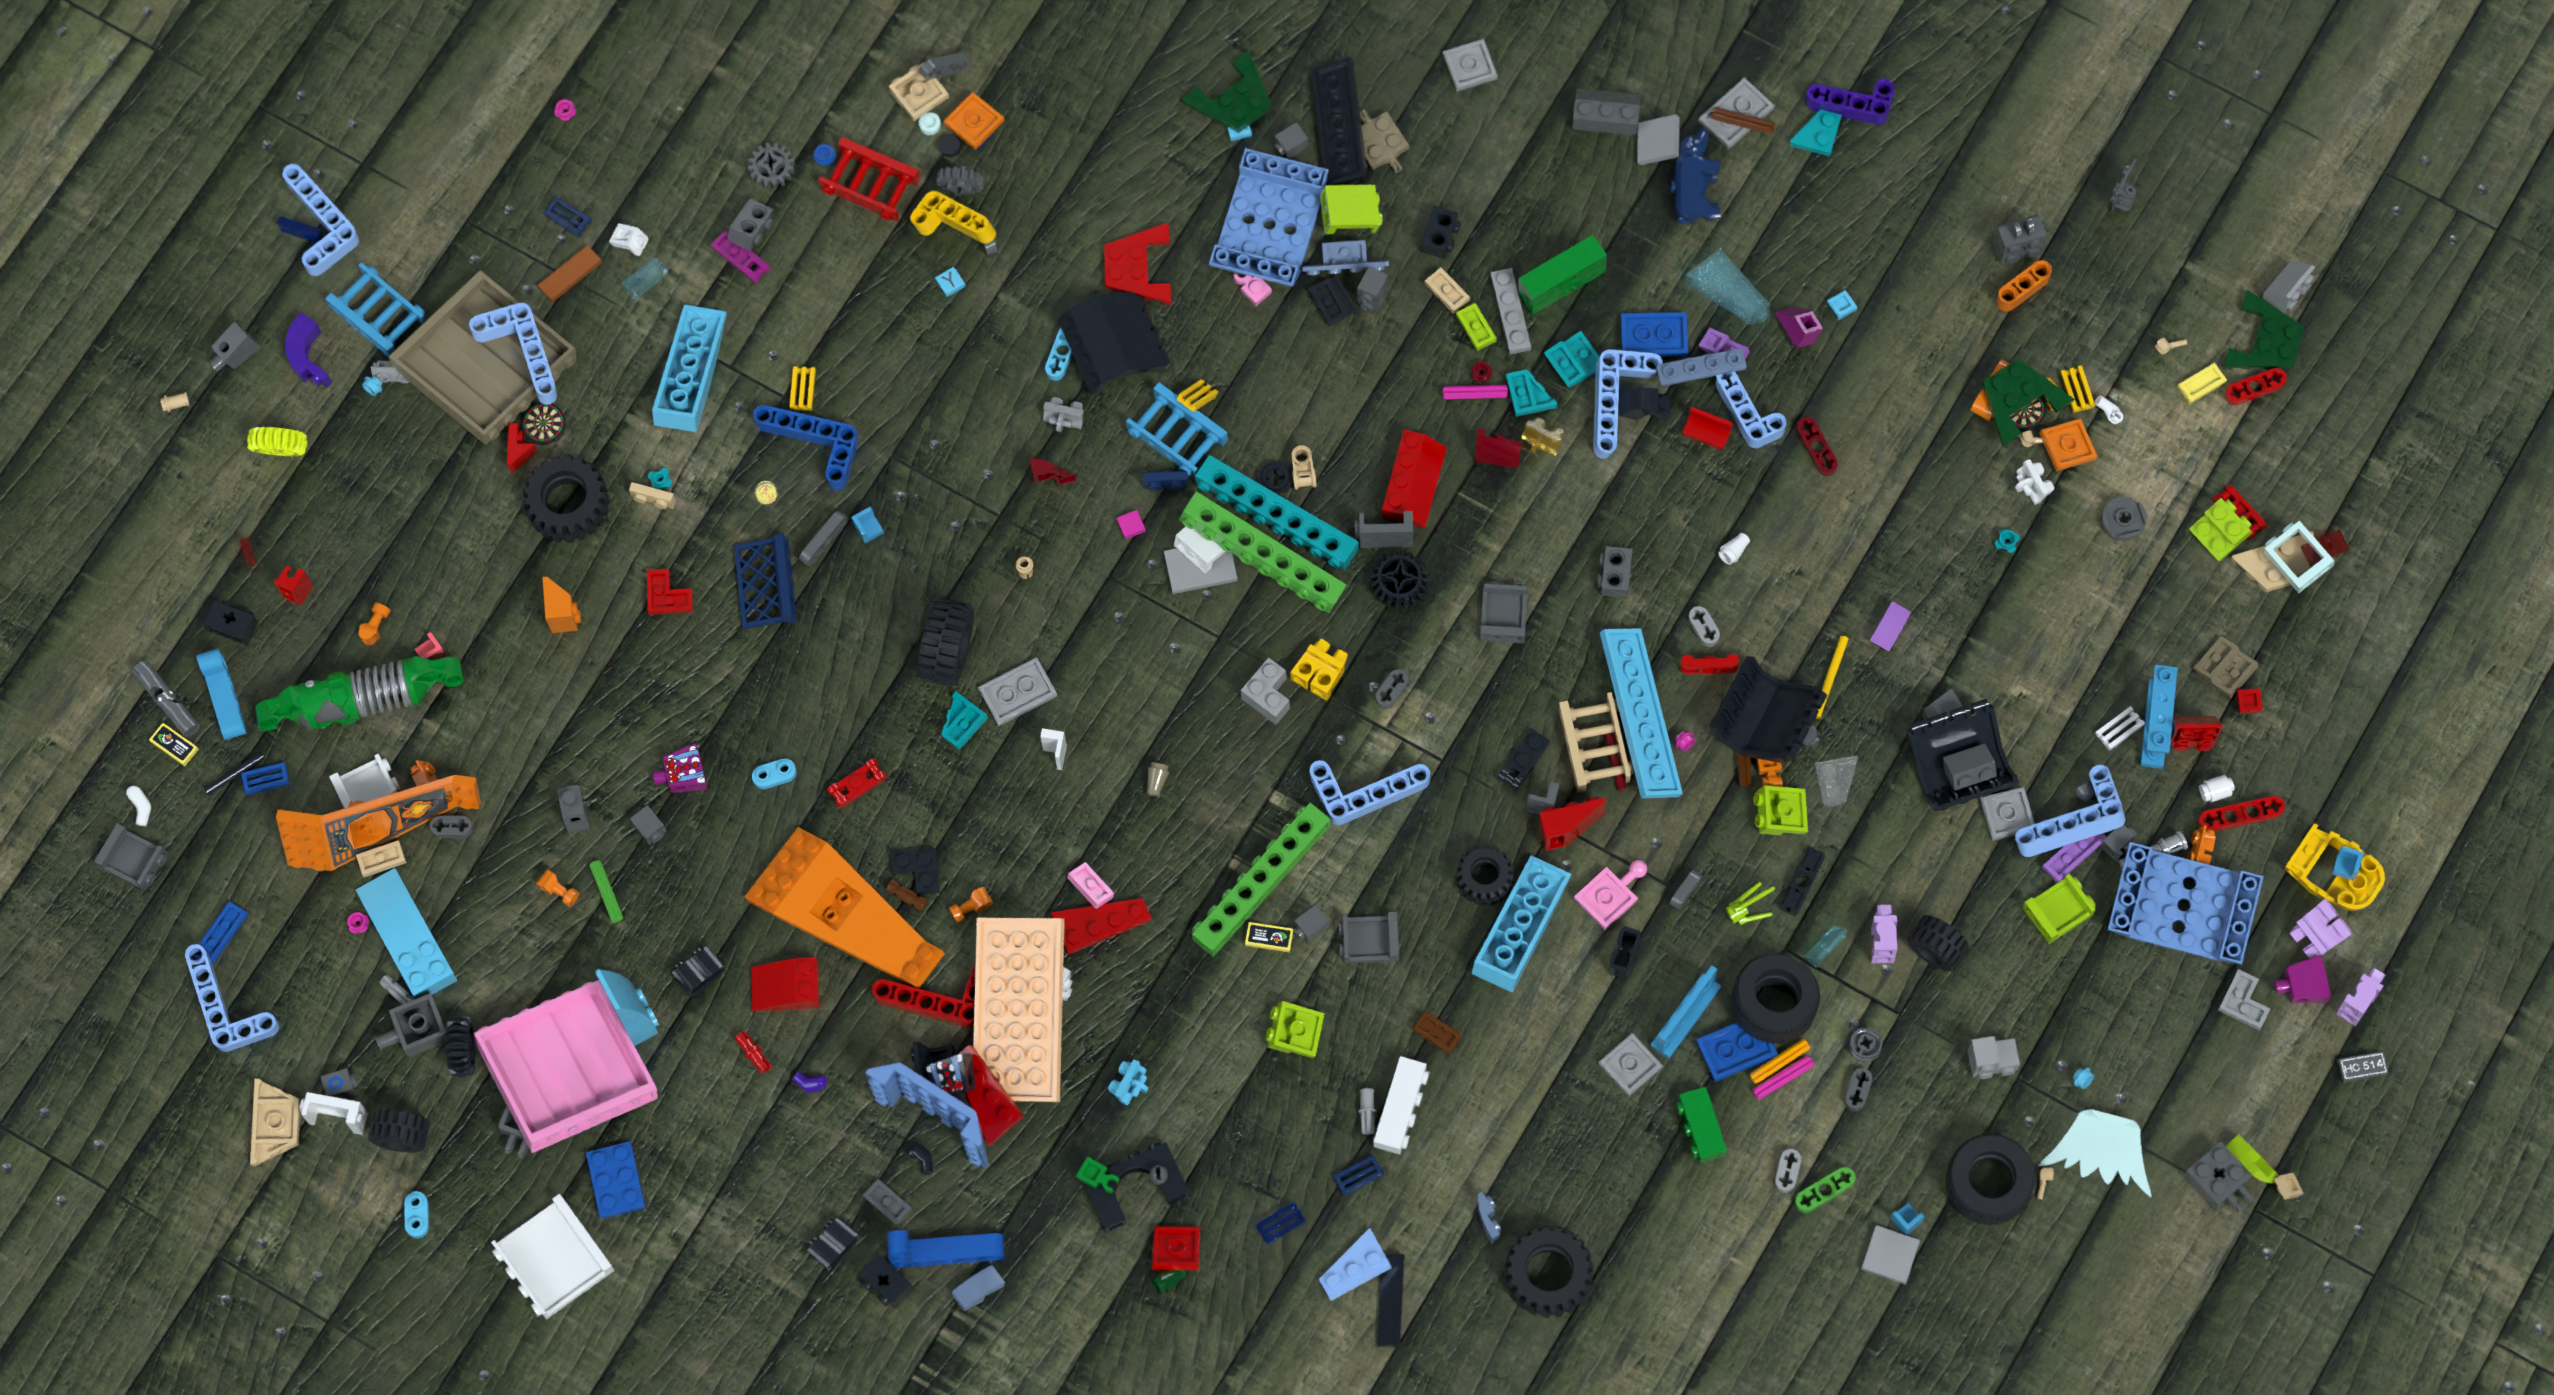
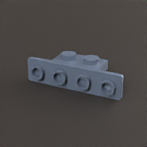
[1302,240,1389,275]
[1657,348,1747,386]

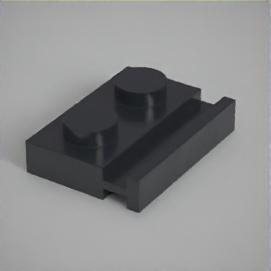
[1309,275,1357,327]

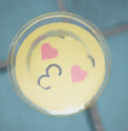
[755,481,778,504]

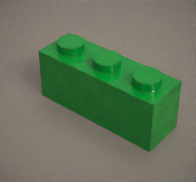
[1676,1087,1727,1164]

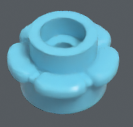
[362,376,382,396]
[2073,1068,2094,1089]

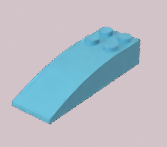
[652,305,727,432]
[1472,856,1571,993]
[356,868,458,999]
[595,969,659,1046]

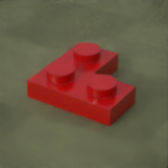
[647,569,693,615]

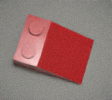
[751,957,820,1012]

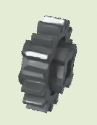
[748,143,795,189]
[937,166,984,196]

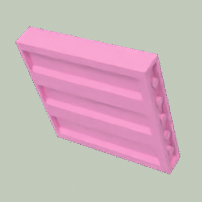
[474,980,657,1153]

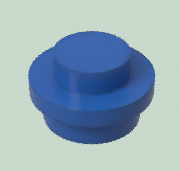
[814,144,835,166]

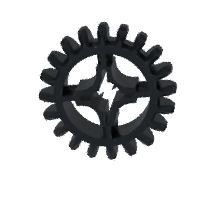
[1370,550,1429,610]
[445,1016,476,1077]

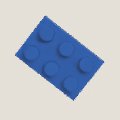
[1621,312,1688,357]
[1696,1023,1778,1082]
[586,1141,646,1219]

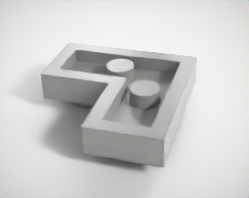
[2218,969,2270,1031]

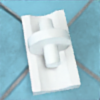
[2015,460,2054,505]

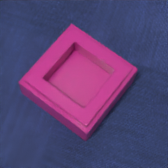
[1117,510,1146,540]

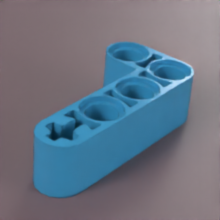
[196,648,247,741]

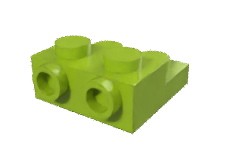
[2189,498,2253,562]
[1754,786,1808,835]
[1265,1001,1325,1058]

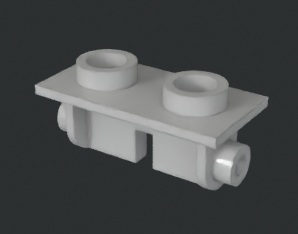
[371,361,409,383]

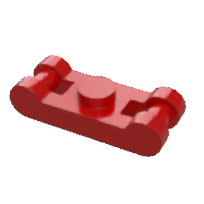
[2212,484,2267,540]
[1680,654,1739,675]
[827,758,887,808]

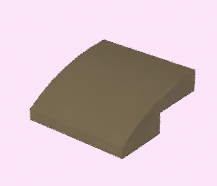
[2194,636,2258,699]

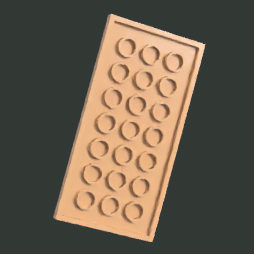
[974,918,1064,1102]

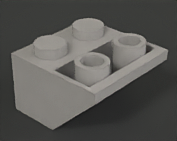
[2262,261,2315,313]

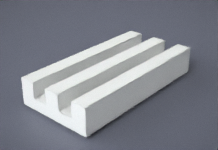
[2095,706,2145,751]

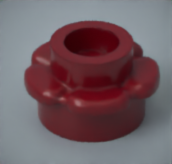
[1471,361,1492,382]

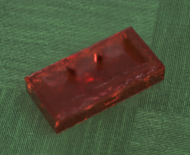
[2301,530,2349,567]

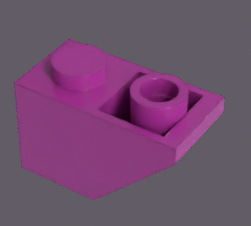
[1776,306,1823,349]

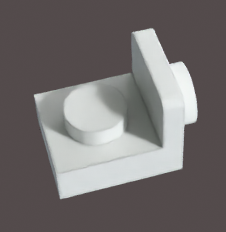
[609,223,648,256]

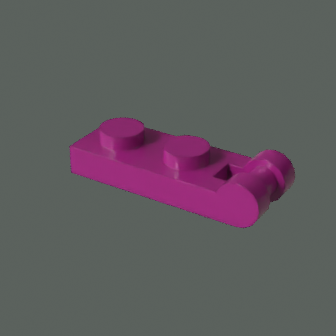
[711,230,770,285]

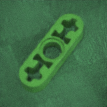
[1795,1167,1855,1213]

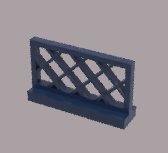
[734,533,797,630]

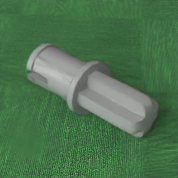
[1358,1088,1376,1135]

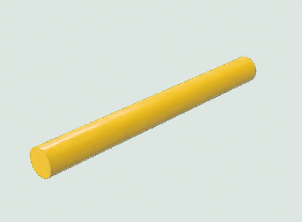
[1816,636,1849,719]

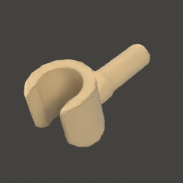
[2155,338,2187,355]
[2020,431,2043,447]
[2037,1168,2053,1200]

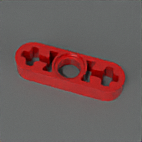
[2225,368,2287,405]

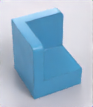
[852,507,884,543]
[2332,846,2364,881]
[1890,1203,1925,1236]

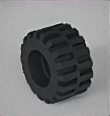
[1457,844,1513,906]
[1907,915,1970,972]
[368,1109,430,1153]

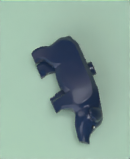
[1670,128,1720,224]

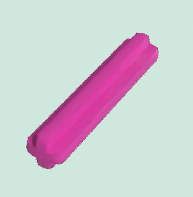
[1443,385,1508,399]
[1753,1056,1814,1100]

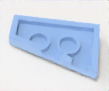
[1319,1228,1392,1301]

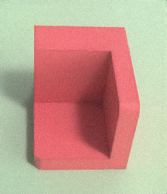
[415,632,446,660]

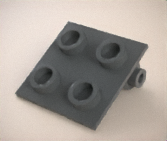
[2110,159,2136,212]

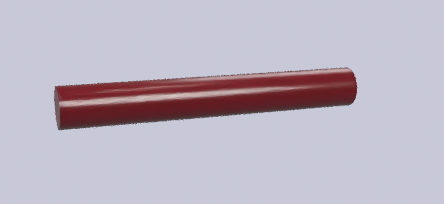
[1605,732,1626,791]

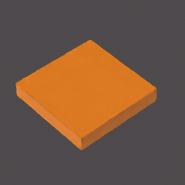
[943,92,1005,150]
[2039,418,2098,472]

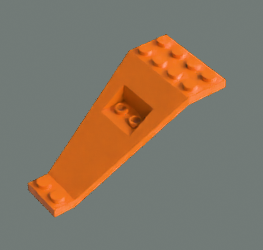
[744,827,945,989]

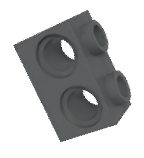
[727,198,774,251]
[1357,266,1389,313]
[1598,546,1632,598]

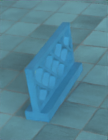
[1650,966,1721,1059]

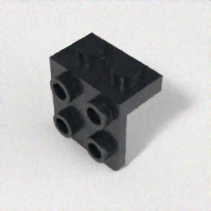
[911,1041,955,1082]

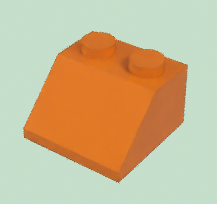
[543,577,581,633]

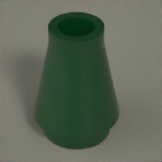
[1151,1270,1187,1294]

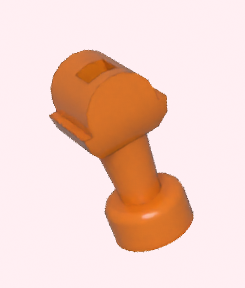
[359,602,391,645]
[536,869,580,907]
[948,887,993,923]

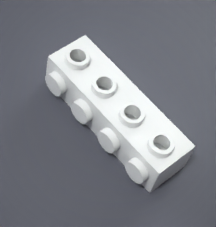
[1374,1056,1429,1154]

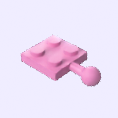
[1574,860,1647,930]

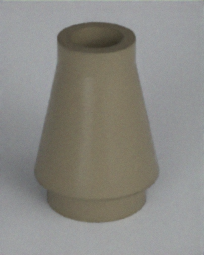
[1146,762,1170,797]

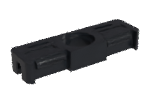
[1779,846,1825,916]

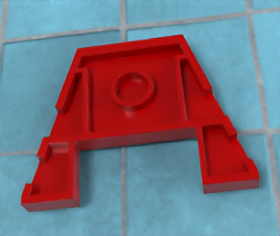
[1104,223,1171,305]

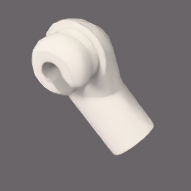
[2095,395,2123,424]

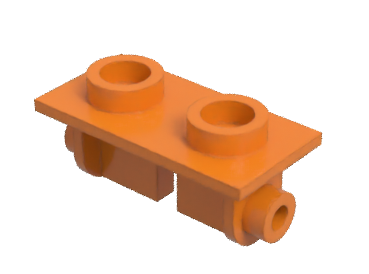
[410,760,438,786]
[2186,825,2216,865]

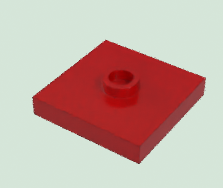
[1152,1226,1200,1270]

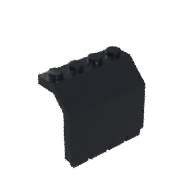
[1058,292,1171,394]
[1709,656,1827,764]
[1907,699,2019,812]

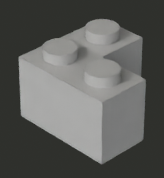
[1241,657,1290,725]
[1968,1036,2020,1079]

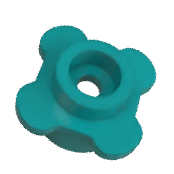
[648,468,672,490]
[1995,529,2020,553]

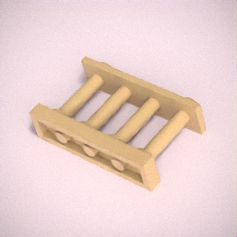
[1559,692,1634,793]

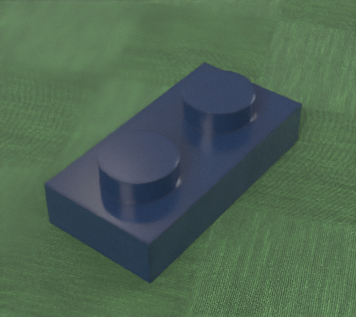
[1143,471,1188,491]

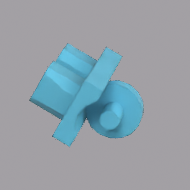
[1108,1059,1149,1106]

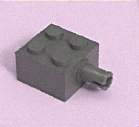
[375,993,446,1058]

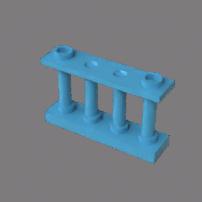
[325,262,426,357]
[1126,383,1228,478]
[2140,665,2178,769]

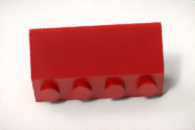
[1382,429,1447,529]

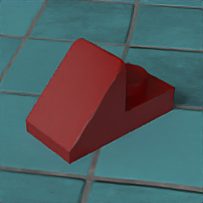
[507,423,537,472]

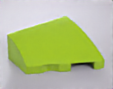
[2225,1134,2280,1183]

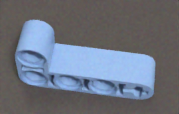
[1716,372,1786,448]

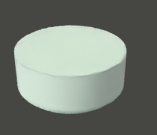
[919,112,941,135]

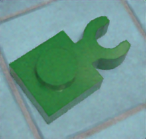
[1076,1157,1120,1194]

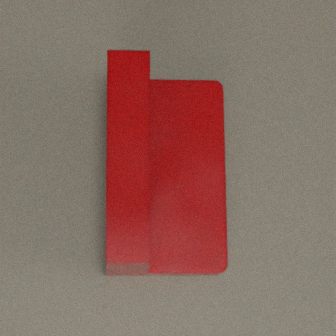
[1682,407,1732,451]

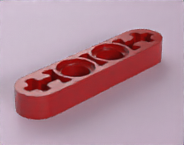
[2198,796,2285,832]

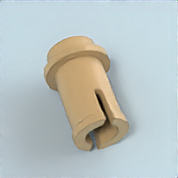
[160,392,190,412]
[1016,556,1033,579]

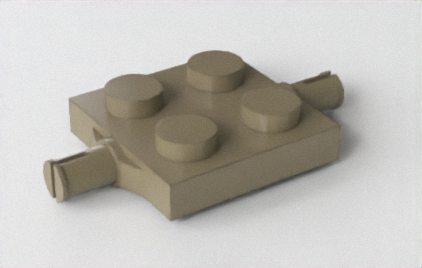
[1360,110,1410,173]

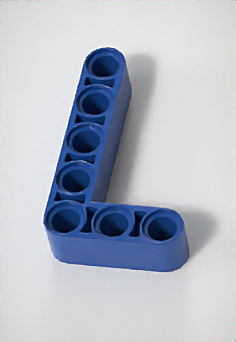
[753,405,859,490]
[887,1230,1004,1268]

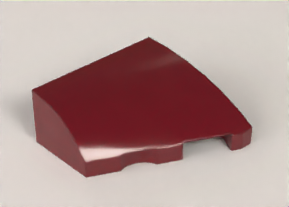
[1475,428,1521,468]
[1030,459,1077,486]

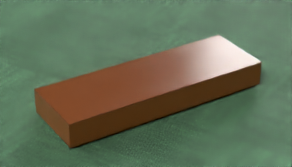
[538,245,602,303]

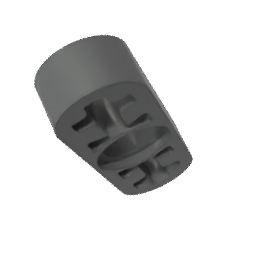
[919,52,971,80]
[799,511,848,566]

